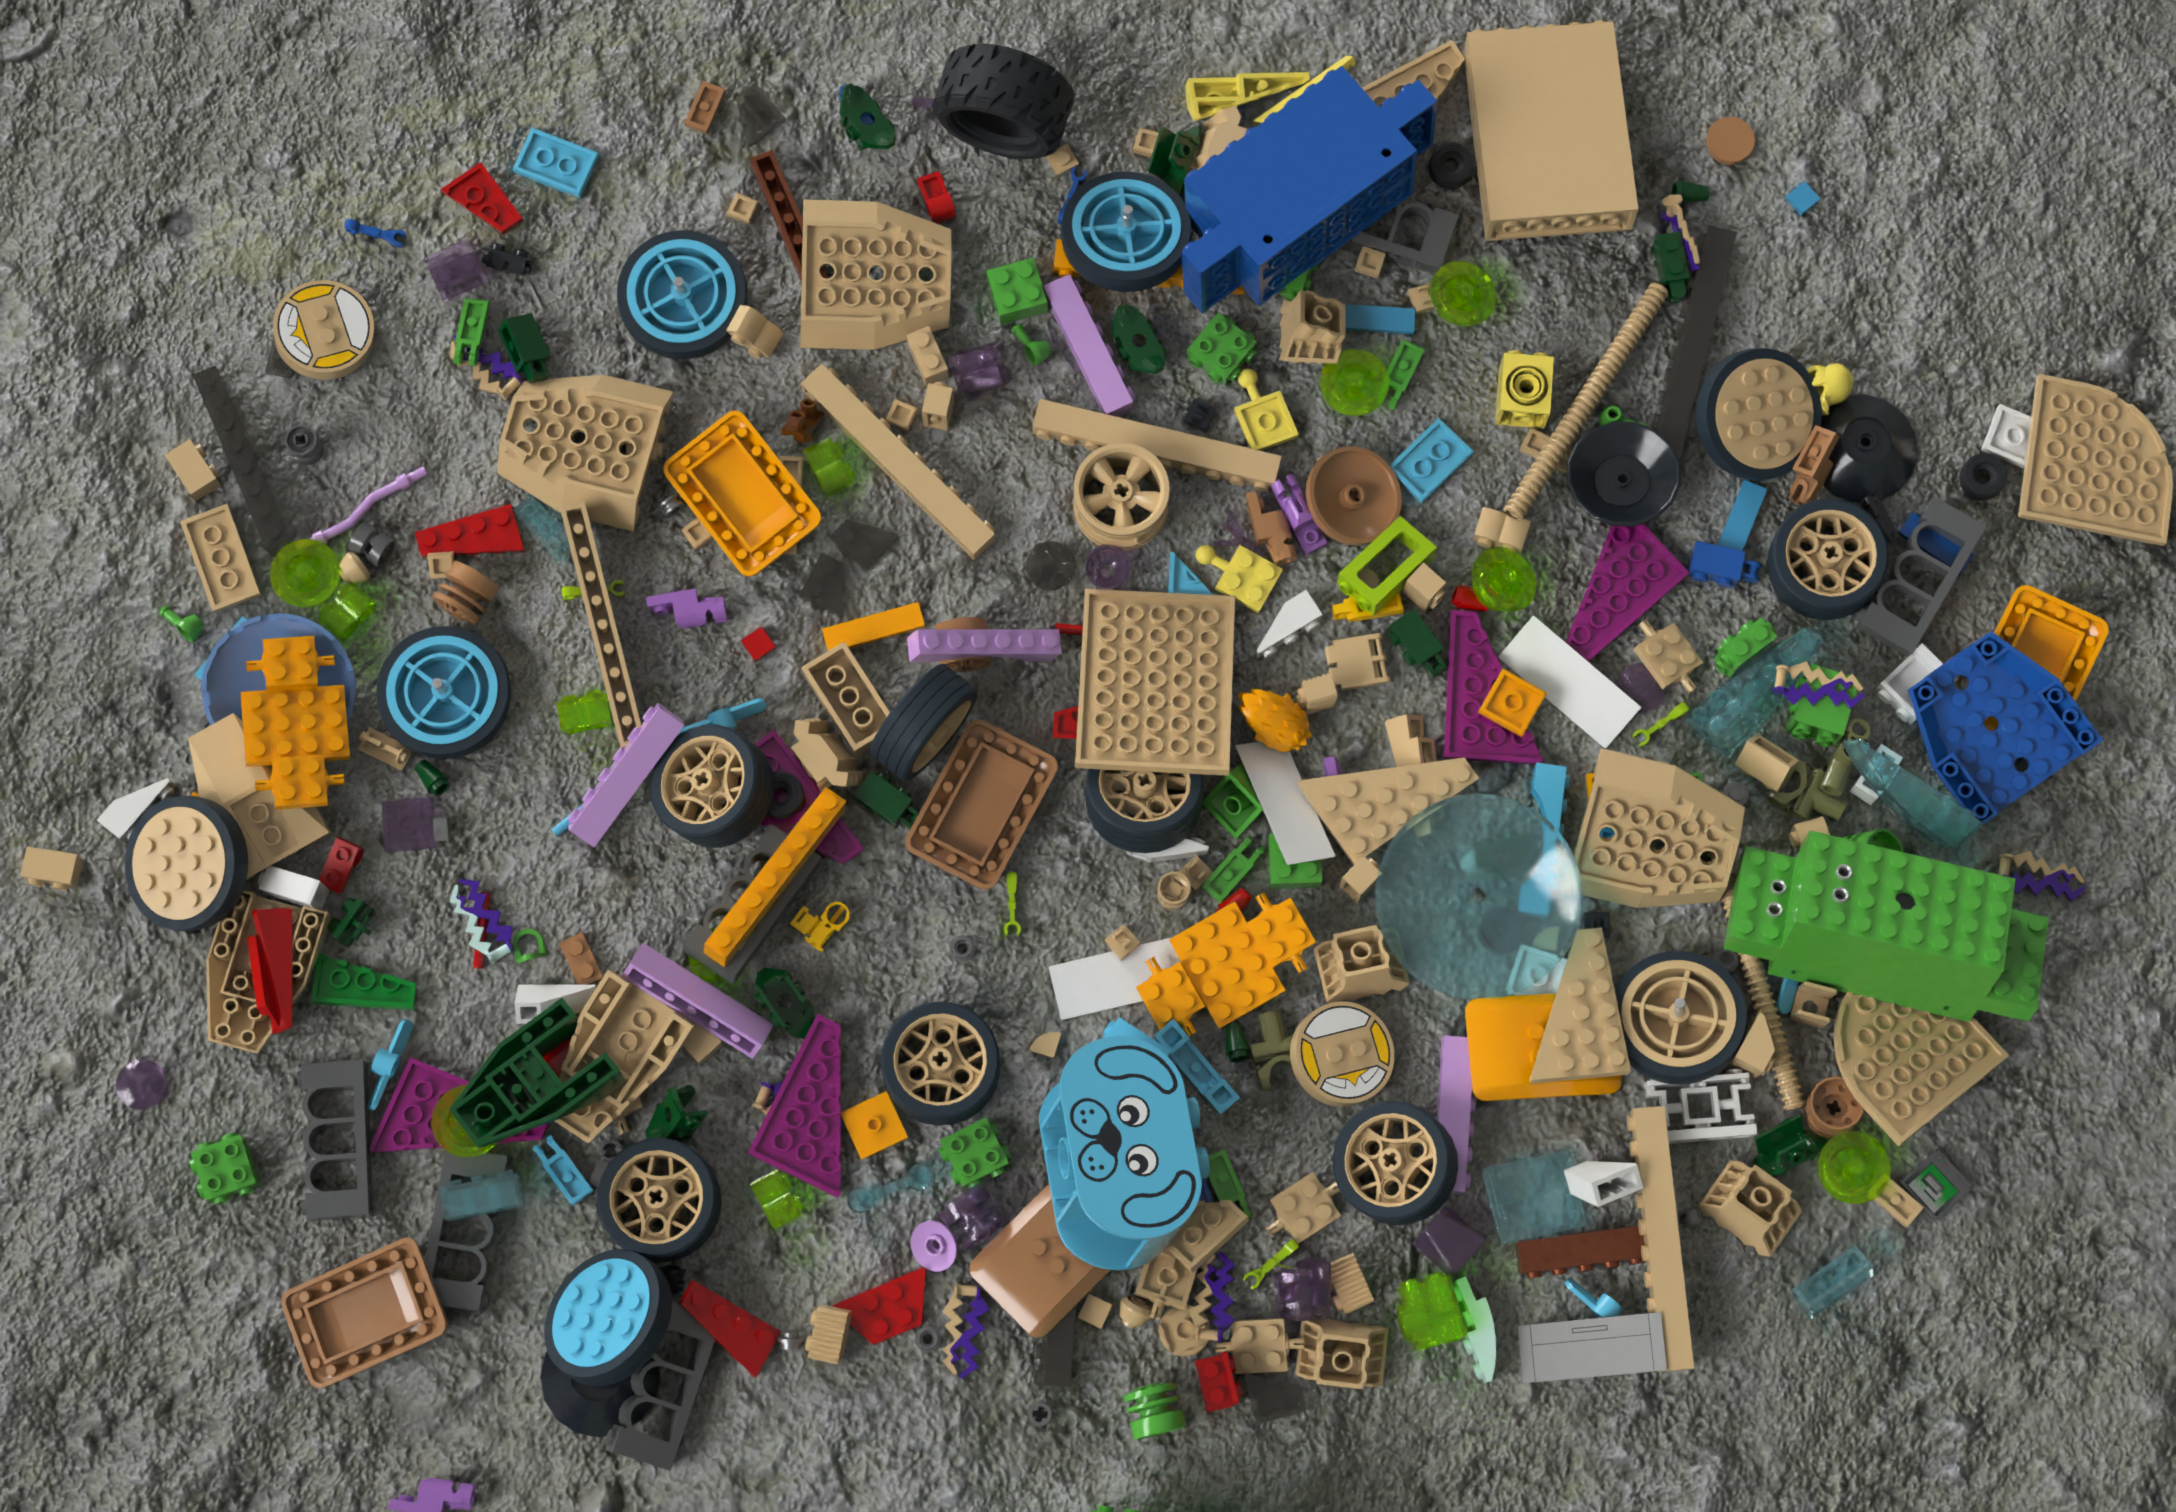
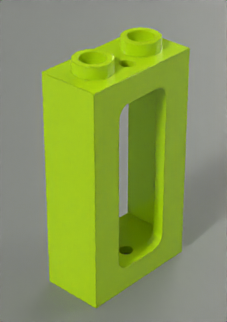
[1337,516,1437,616]

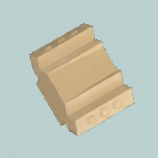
[1191,105,1248,170]
[1279,290,1345,364]
[790,718,868,792]
[1314,925,1410,1003]
[1699,1160,1802,1257]
[1295,1316,1388,1389]

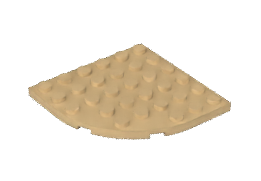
[2018,374,2173,546]
[1833,991,2009,1146]

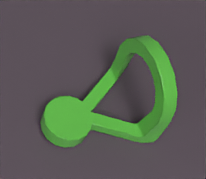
[513,929,547,963]

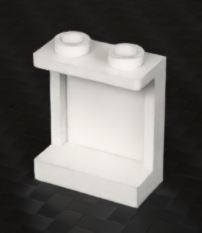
[1875,643,1958,724]

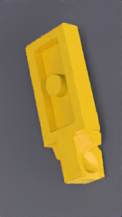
[1332,592,1404,622]

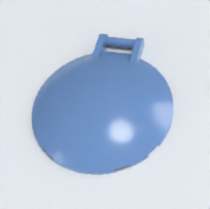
[201,613,356,725]

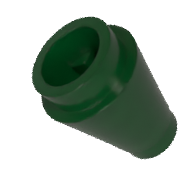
[1671,180,1710,204]
[414,759,450,796]
[1225,1023,1251,1063]

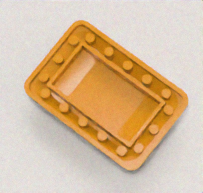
[663,411,822,577]
[1984,585,2109,731]
[1465,993,1622,1101]

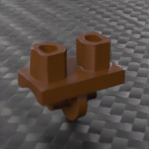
[782,399,824,443]

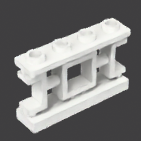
[1644,1069,1757,1144]

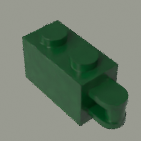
[1652,231,1690,304]
[498,313,550,383]
[1387,609,1447,679]
[853,771,919,830]

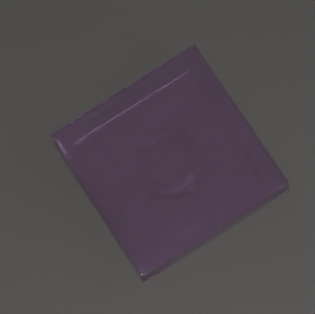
[381,797,437,853]

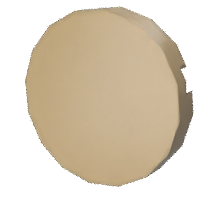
[1158,1304,1211,1357]

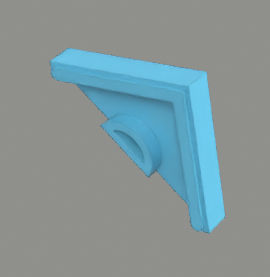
[1168,552,1214,595]

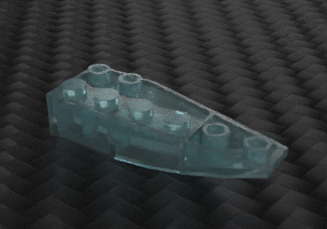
[1684,627,1823,757]
[1842,739,1983,849]

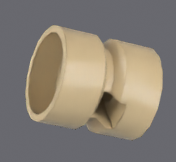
[1157,871,1191,910]

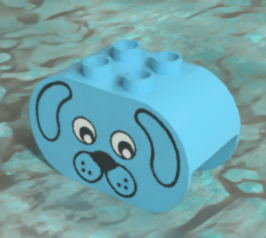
[1039,1036,1209,1270]

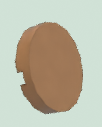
[1705,116,1755,165]

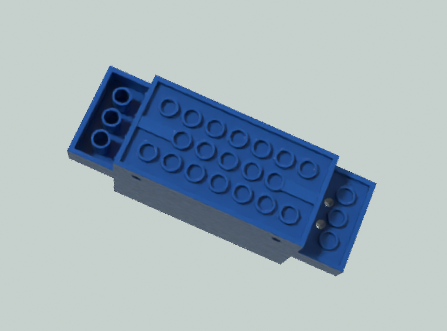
[1182,66,1437,314]

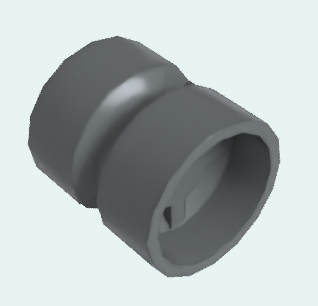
[284,424,323,465]
[348,522,396,568]

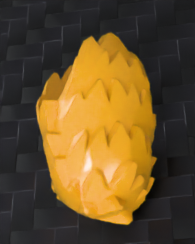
[1238,689,1312,752]

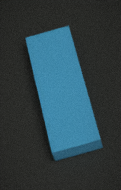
[1345,304,1415,335]
[1717,480,1767,551]

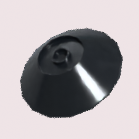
[1820,394,1918,503]
[1567,422,1681,527]
[540,1352,660,1437]

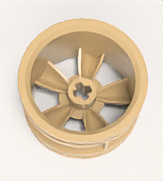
[1074,443,1170,552]

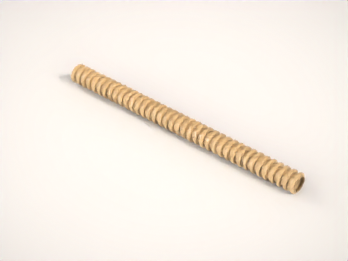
[1503,283,1669,521]
[1707,851,1806,1111]

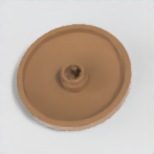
[1306,446,1402,546]

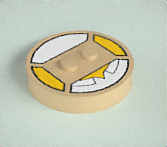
[273,280,374,380]
[1290,1001,1394,1107]

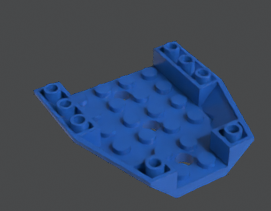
[1908,631,2103,829]

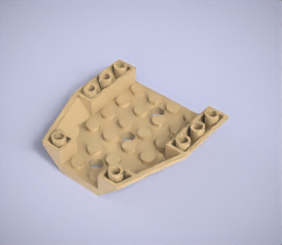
[800,199,952,350]
[497,375,674,532]
[1563,748,1745,908]

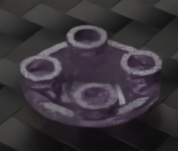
[1616,663,1667,712]
[116,1059,169,1110]

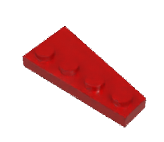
[415,504,525,558]
[679,1281,781,1378]

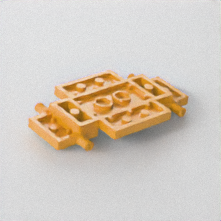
[240,636,350,810]
[1136,892,1317,1037]

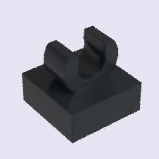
[1184,398,1217,432]
[1583,912,1611,939]

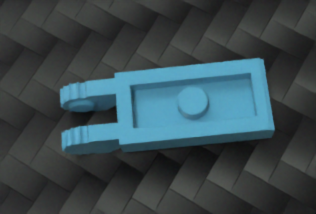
[533,1134,594,1207]

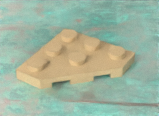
[1166,1200,1249,1273]

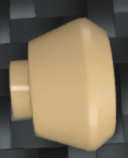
[338,552,370,585]
[1119,1295,1152,1329]

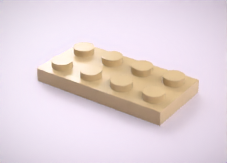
[180,504,262,614]

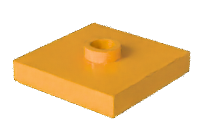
[1478,669,1547,737]
[840,1091,908,1160]

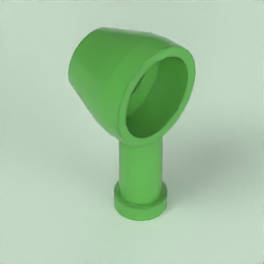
[1012,324,1051,367]
[1599,406,1646,426]
[159,605,204,643]

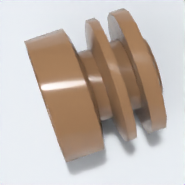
[432,561,499,625]
[935,617,992,673]
[1803,1076,1864,1139]

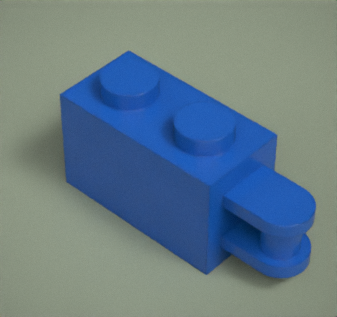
[1688,541,1762,588]

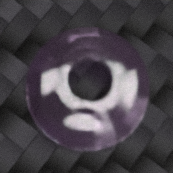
[1085,545,1131,590]

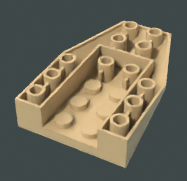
[188,713,332,881]
[206,890,333,1054]

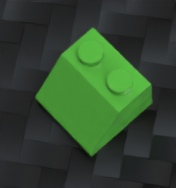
[1202,763,1265,839]

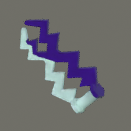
[449,879,514,964]

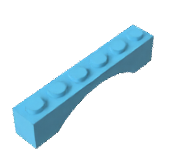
[1516,763,1570,920]

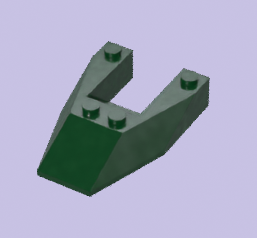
[449,998,627,1149]

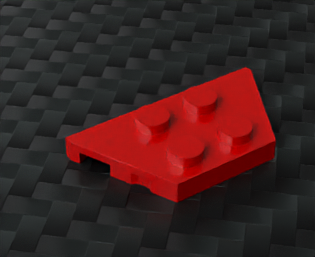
[832,1267,926,1345]

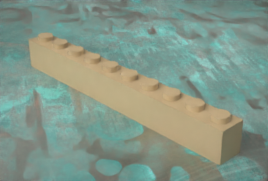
[800,364,996,560]
[1032,399,1281,492]
[560,502,641,749]
[1627,1106,1694,1373]

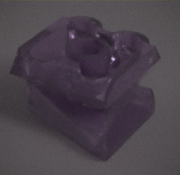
[948,341,1012,394]
[1412,1205,1487,1278]
[1272,1258,1331,1321]

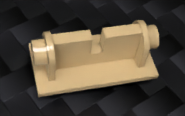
[358,727,413,771]

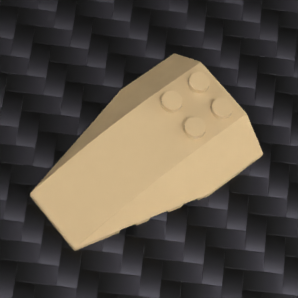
[555,970,694,1143]

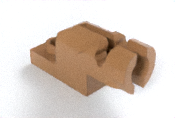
[1788,425,1840,506]
[1245,491,1297,566]

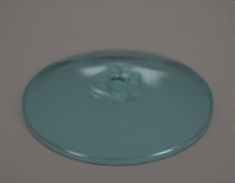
[1375,793,1583,999]

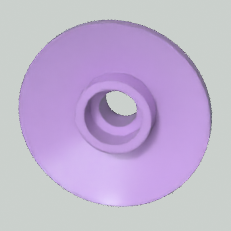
[910,1220,958,1272]

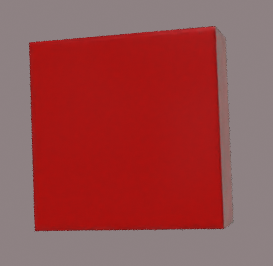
[740,627,776,662]

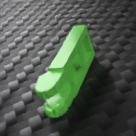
[454,298,491,367]
[1375,339,1425,410]
[1201,836,1265,903]
[1208,1149,1252,1218]

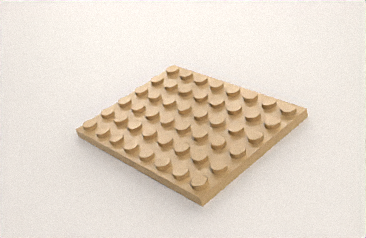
[1075,589,1235,776]

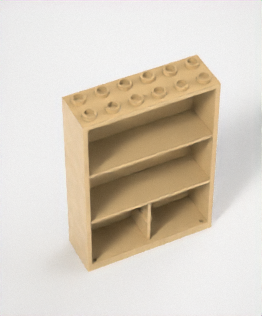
[1463,20,1638,241]

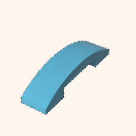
[1154,1019,1240,1115]

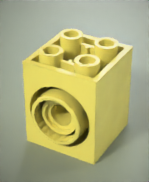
[1495,350,1554,429]

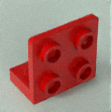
[1194,1351,1243,1413]

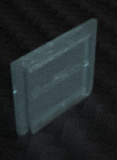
[1481,1150,1588,1245]

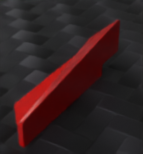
[247,908,293,1035]

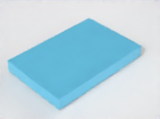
[512,127,600,199]
[1389,418,1474,504]

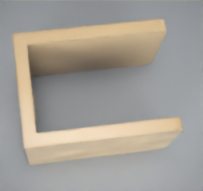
[1789,981,1837,1028]

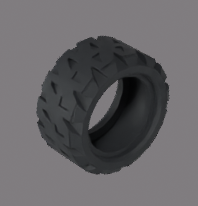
[932,44,1075,159]

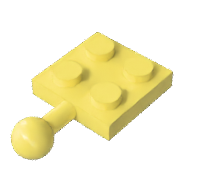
[1234,368,1299,451]
[1195,545,1283,613]

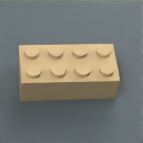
[801,642,890,757]

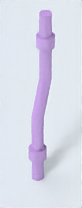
[295,466,428,555]

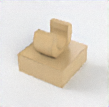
[1408,282,1440,315]
[1178,855,1213,891]
[1104,924,1140,961]

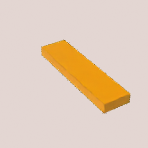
[822,602,925,651]

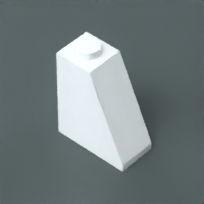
[258,866,330,910]
[1564,1161,1643,1207]

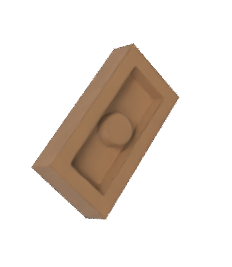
[684,80,726,135]
[559,932,603,985]

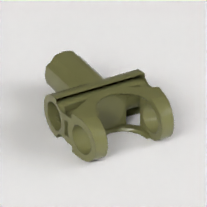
[1820,719,1871,796]
[1766,760,1848,821]
[1250,1010,1293,1092]

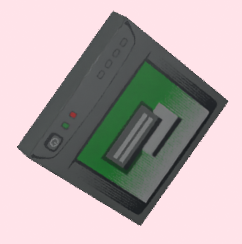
[1899,1148,1973,1222]

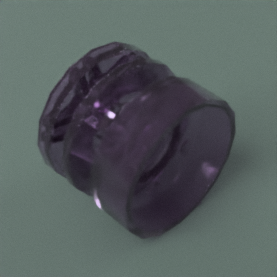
[938,1182,1008,1251]

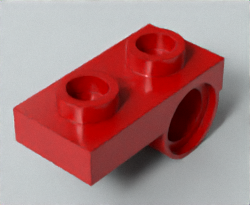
[917,171,956,224]
[319,836,364,894]

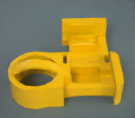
[790,902,850,952]

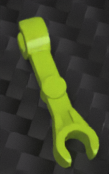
[561,580,625,600]
[1632,702,1689,747]
[1004,872,1021,936]
[1243,1239,1299,1289]

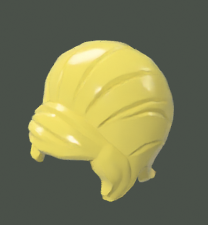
[1807,363,1854,416]

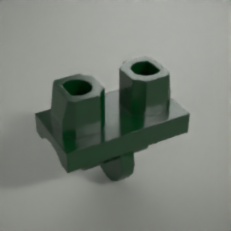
[327,897,375,948]

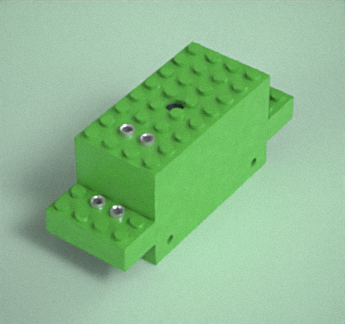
[1723,830,2049,1022]

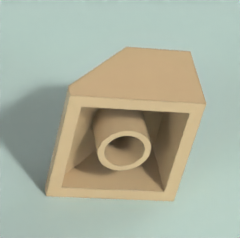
[1729,1013,1775,1079]

